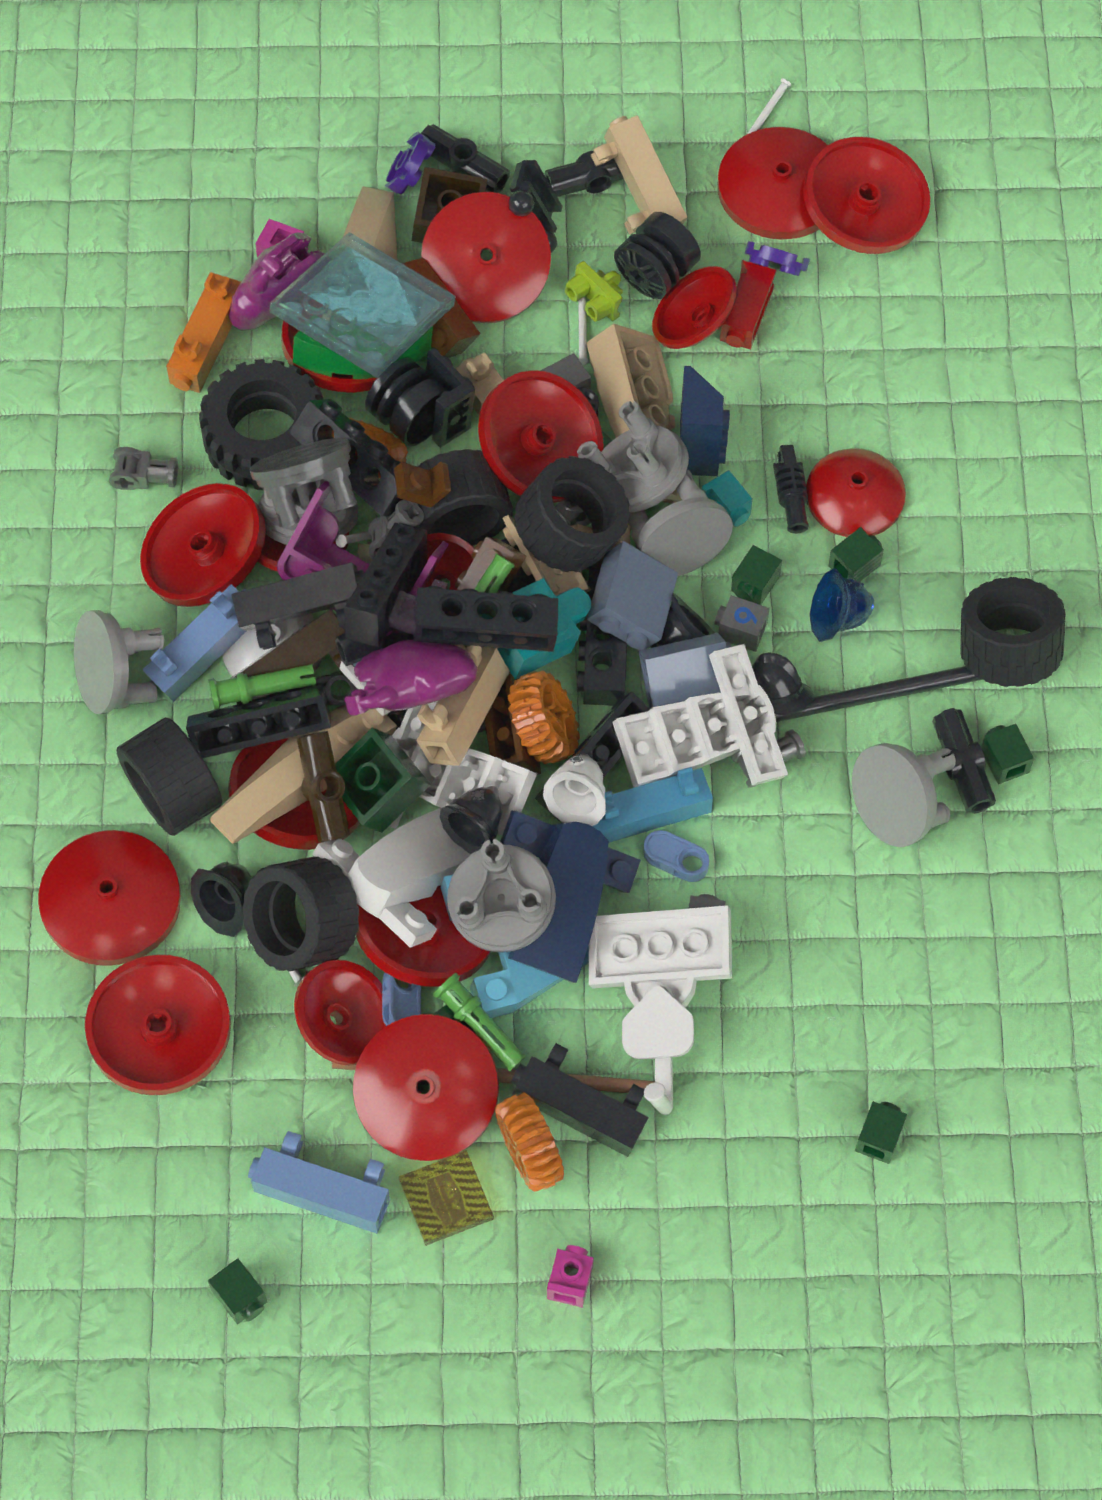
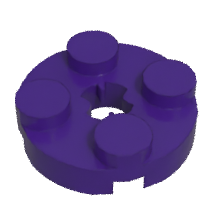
[385,132,435,194]
[745,241,810,276]

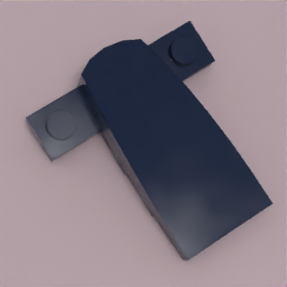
[500,810,641,983]

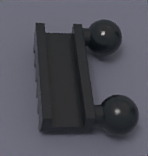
[508,160,563,253]

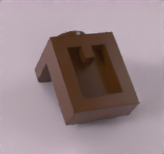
[394,462,451,508]

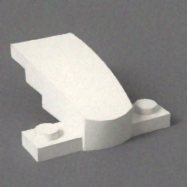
[612,644,788,787]
[389,701,537,835]
[312,808,471,947]

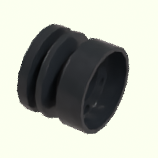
[614,212,701,299]
[365,357,447,447]

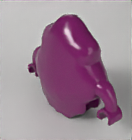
[229,233,329,331]
[345,640,477,715]

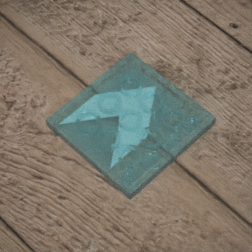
[269,232,456,378]

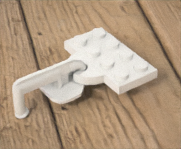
[589,905,732,1115]

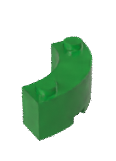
[293,312,433,379]

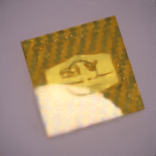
[398,1150,494,1246]

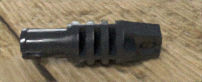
[773,445,809,534]

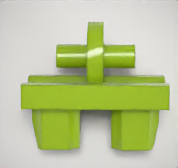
[565,261,623,322]

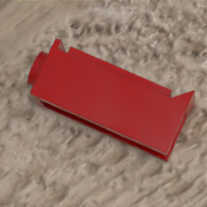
[720,260,776,350]

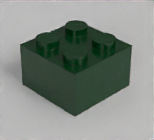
[335,727,431,833]

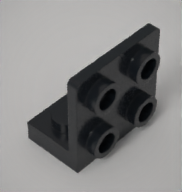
[426,347,475,448]

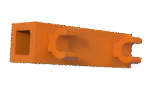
[166,272,241,393]

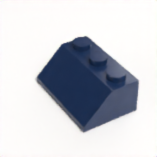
[680,366,730,477]

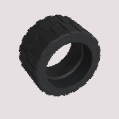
[415,449,513,546]
[515,456,630,572]
[960,577,1066,687]
[116,717,222,836]
[243,856,359,972]

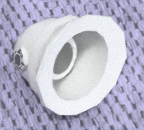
[543,753,606,826]

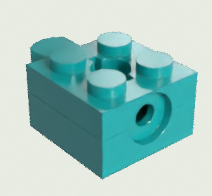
[482,578,591,680]

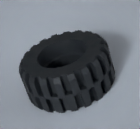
[199,359,324,490]

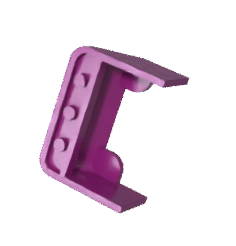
[277,481,449,636]

